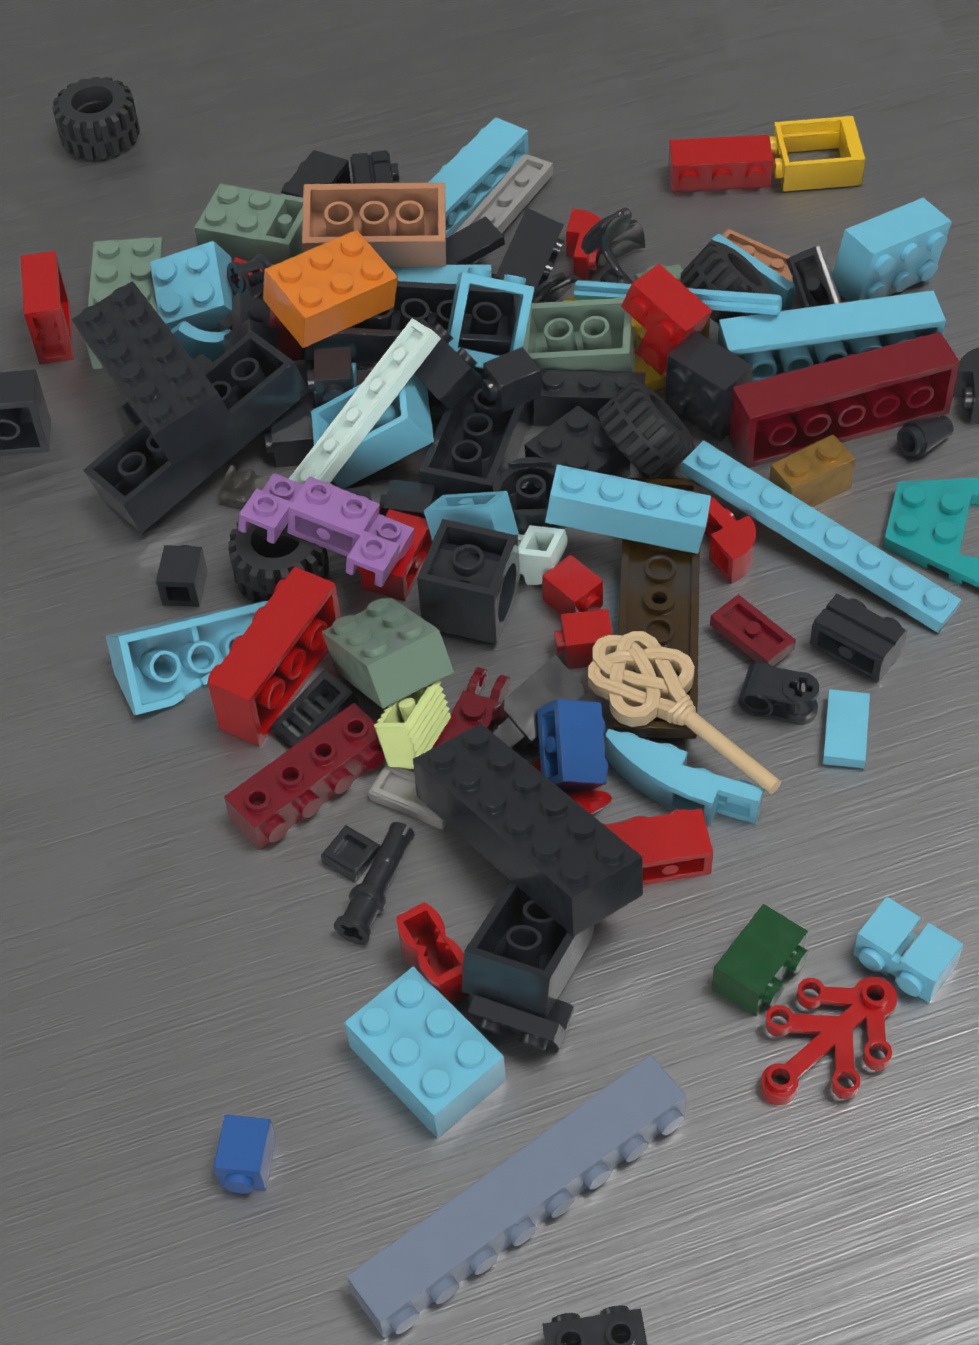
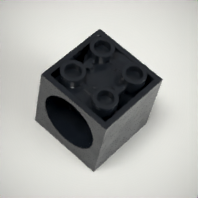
[417,519,520,644]

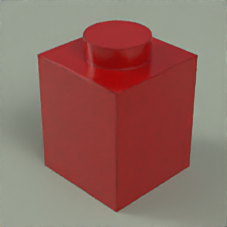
[542,555,603,614]
[554,609,613,669]

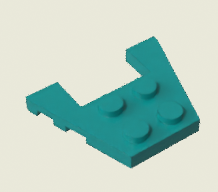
[883,477,979,588]

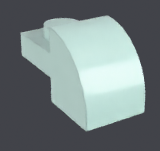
[518,525,568,585]

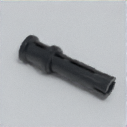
[334,822,415,944]

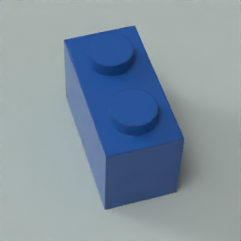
[537,699,608,792]

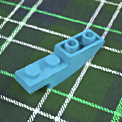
[605,729,764,826]

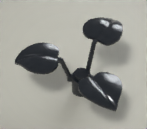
[531,207,645,303]

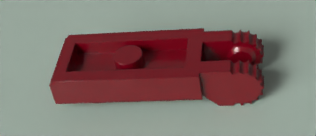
[432,667,511,749]

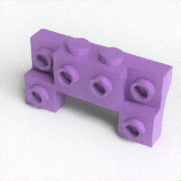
[238,473,414,587]

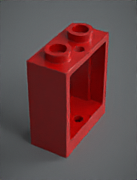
[20,251,74,365]

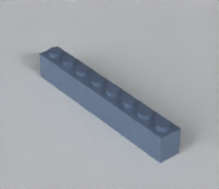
[346,1055,687,1339]

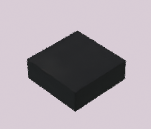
[321,825,380,882]

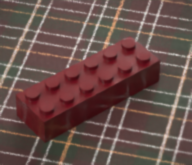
[729,332,960,468]

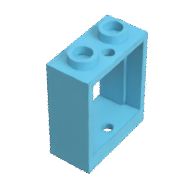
[447,267,534,368]

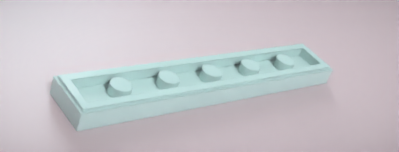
[289,318,441,485]

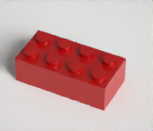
[207,566,341,747]

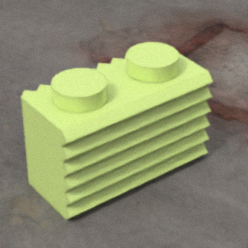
[374,680,451,769]

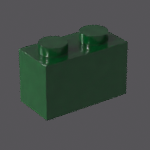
[712,904,809,1017]

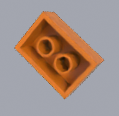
[263,230,398,348]

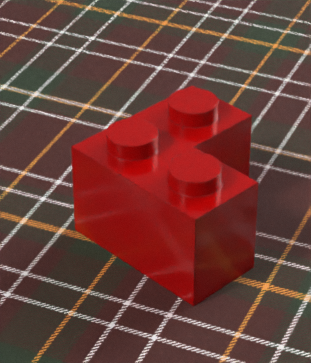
[621,263,713,376]

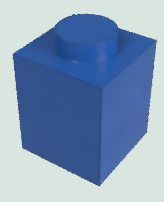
[214,1115,276,1194]

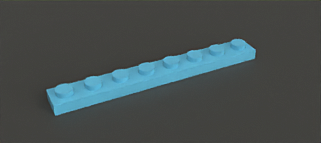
[680,440,962,633]

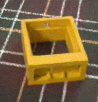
[769,116,865,192]

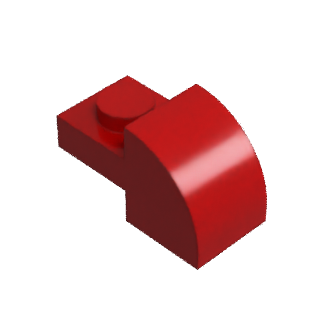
[566,208,602,281]
[704,497,756,584]

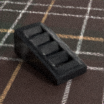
[270,669,359,747]

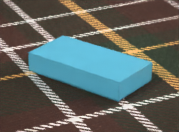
[823,689,870,769]

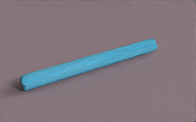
[574,280,782,315]

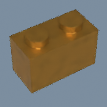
[769,435,856,507]

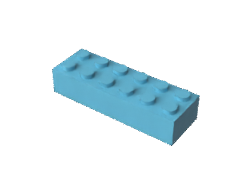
[717,290,946,382]

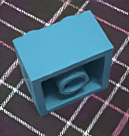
[150,241,235,331]

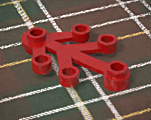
[760,977,897,1105]

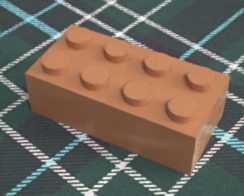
[302,182,446,267]

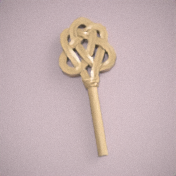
[588,631,781,794]

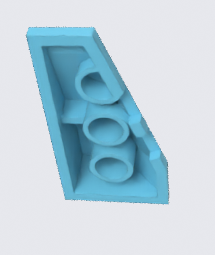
[106,601,268,715]

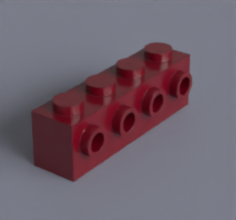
[224,703,385,850]

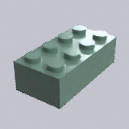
[86,237,166,369]

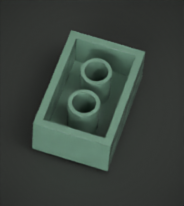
[523,298,637,372]
[322,598,454,708]

